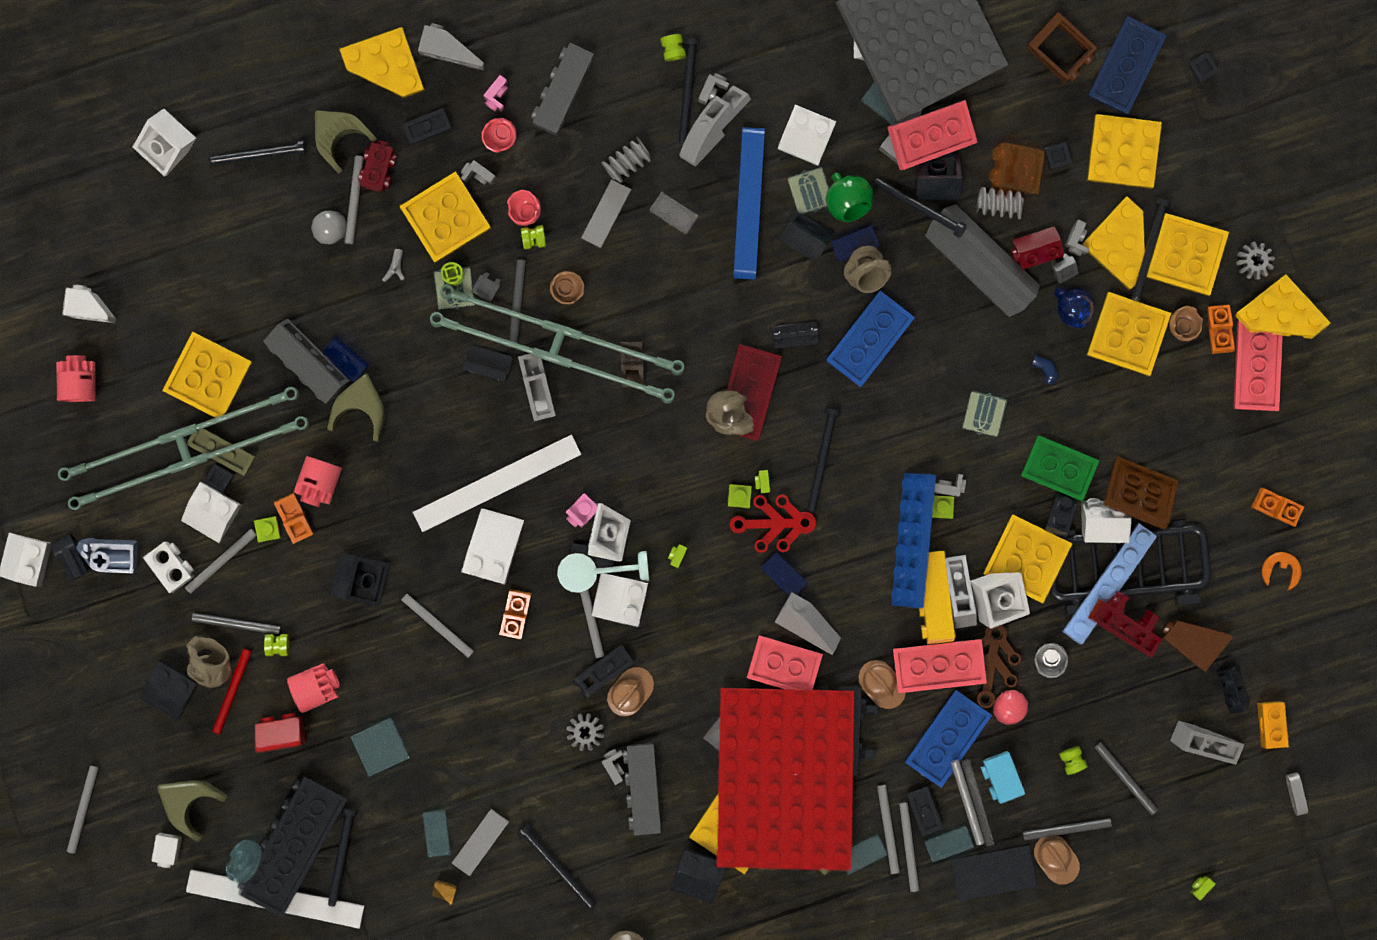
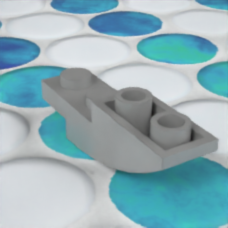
[679,85,751,167]

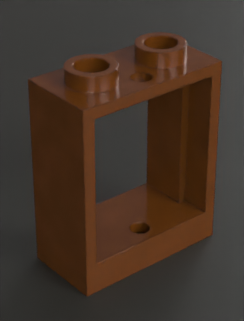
[1026,12,1097,84]

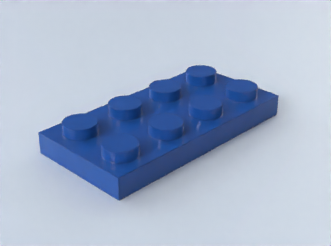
[826,291,915,388]
[905,690,992,788]

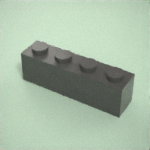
[531,43,595,137]
[263,319,350,404]
[623,743,661,835]

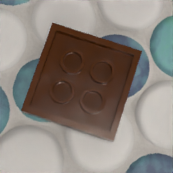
[1103,456,1178,529]

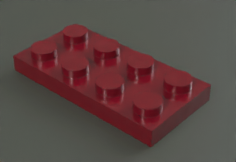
[727,345,782,441]

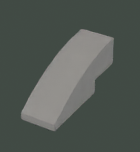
[518,354,556,421]

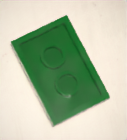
[1021,435,1099,501]

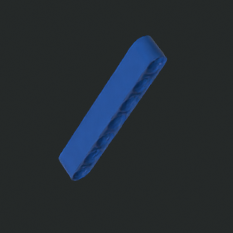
[734,127,765,280]

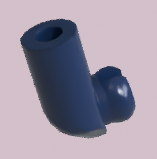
[1031,355,1059,385]

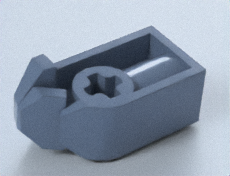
[77,538,137,573]

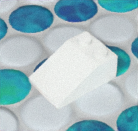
[462,508,524,584]

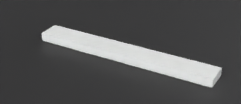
[413,435,581,532]
[186,869,365,928]

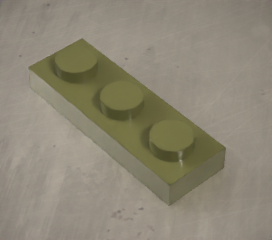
[187,428,256,476]

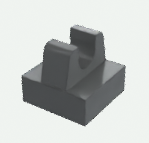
[1051,253,1079,284]
[471,272,500,303]

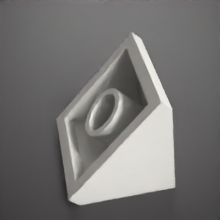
[588,503,631,561]

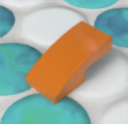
[274,492,313,544]

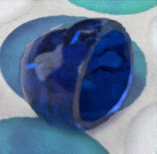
[1054,288,1095,328]

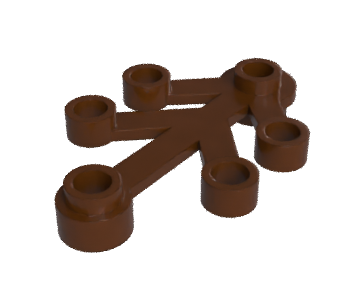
[976,624,1021,708]

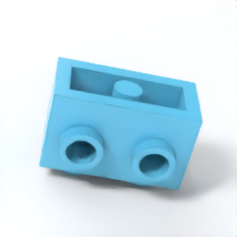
[980,751,1025,804]

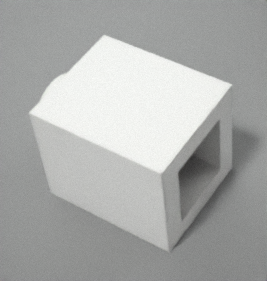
[152,833,182,868]

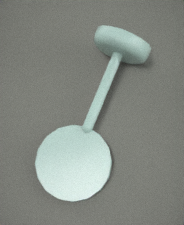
[557,551,649,592]

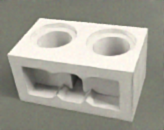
[143,542,194,593]

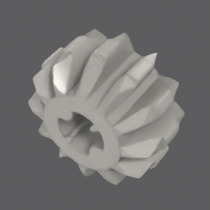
[1236,242,1275,280]
[567,713,604,751]

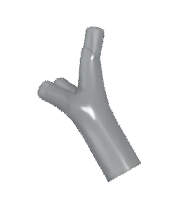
[382,249,405,282]

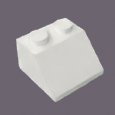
[778,105,836,166]
[133,109,196,176]
[63,285,116,323]
[181,482,242,543]
[0,533,51,587]
[971,572,1030,628]
[591,573,648,627]

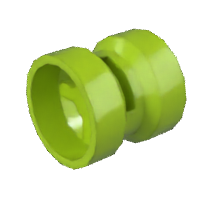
[660,34,686,61]
[521,225,546,250]
[441,262,465,286]
[264,634,289,656]
[1059,746,1087,775]

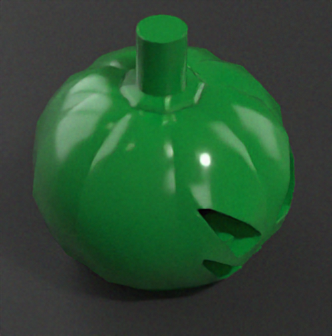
[825,173,874,222]

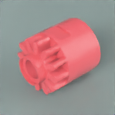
[56,356,96,402]
[294,456,342,507]
[287,663,340,713]

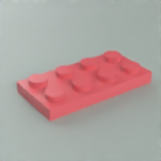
[887,100,978,170]
[1233,321,1283,411]
[893,639,987,693]

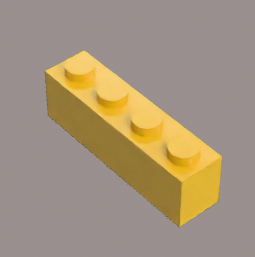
[919,551,955,644]

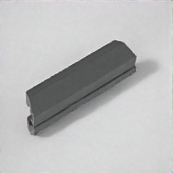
[925,204,1040,317]

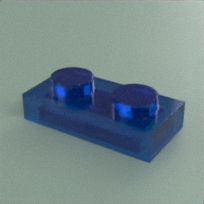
[831,225,880,263]
[322,337,369,382]
[761,552,807,596]

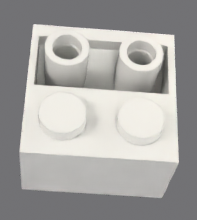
[1081,498,1131,543]

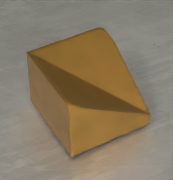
[432,880,458,905]

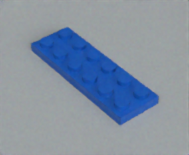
[891,473,936,608]

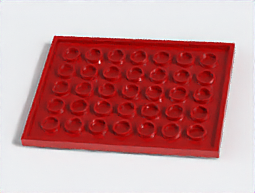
[717,688,854,870]

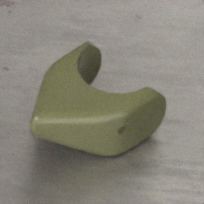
[315,111,377,174]
[328,374,386,442]
[157,780,228,841]

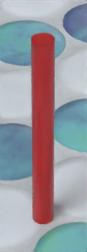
[212,649,252,734]

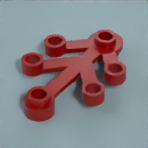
[730,495,816,553]

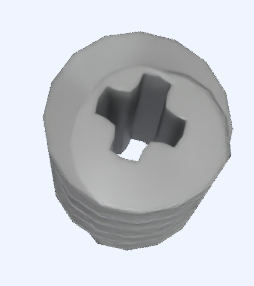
[601,137,651,183]
[976,187,1023,220]

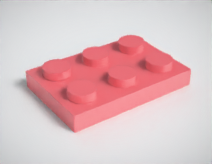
[747,635,823,690]

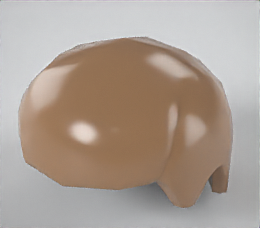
[550,271,584,304]
[1169,306,1203,342]

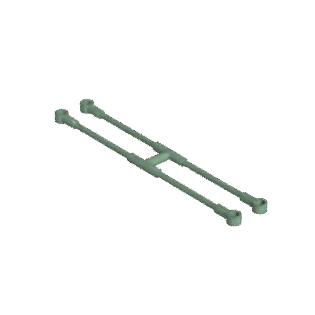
[430,284,684,403]
[58,387,309,510]

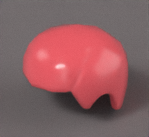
[481,118,517,153]
[507,190,541,226]
[993,690,1028,725]

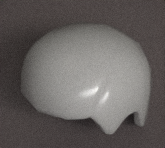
[311,211,347,244]
[1034,643,1068,678]

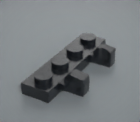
[839,686,878,776]

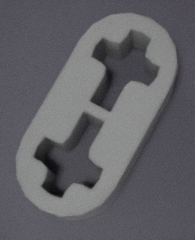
[1286,773,1308,816]

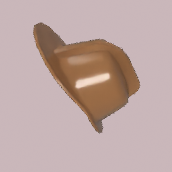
[859,660,906,709]
[607,667,654,716]
[1034,835,1080,884]

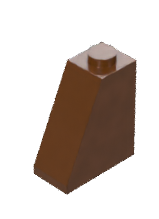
[1161,620,1233,672]

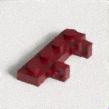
[1088,591,1163,658]

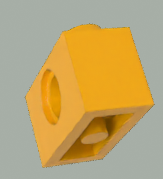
[1257,701,1288,749]

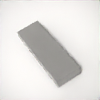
[581,179,631,248]
[452,809,509,876]

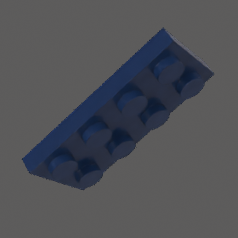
[1088,16,1167,115]

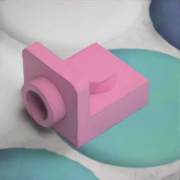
[484,75,508,112]
[566,493,598,528]

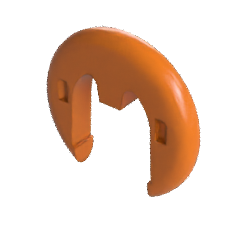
[1262,552,1302,591]

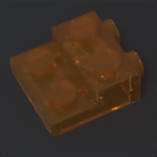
[989,143,1045,195]

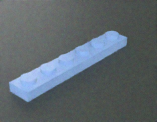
[1062,524,1157,645]

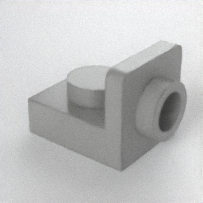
[698,74,729,105]
[461,160,497,185]
[1065,220,1089,256]
[934,474,966,497]
[602,749,624,785]

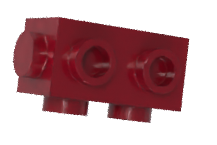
[358,140,397,193]
[1011,227,1064,270]

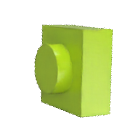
[755,470,770,493]
[728,484,752,508]
[932,495,954,519]
[254,517,281,542]
[668,544,687,568]
[1190,876,1215,900]

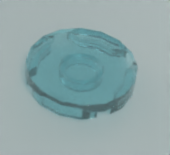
[226,840,261,884]

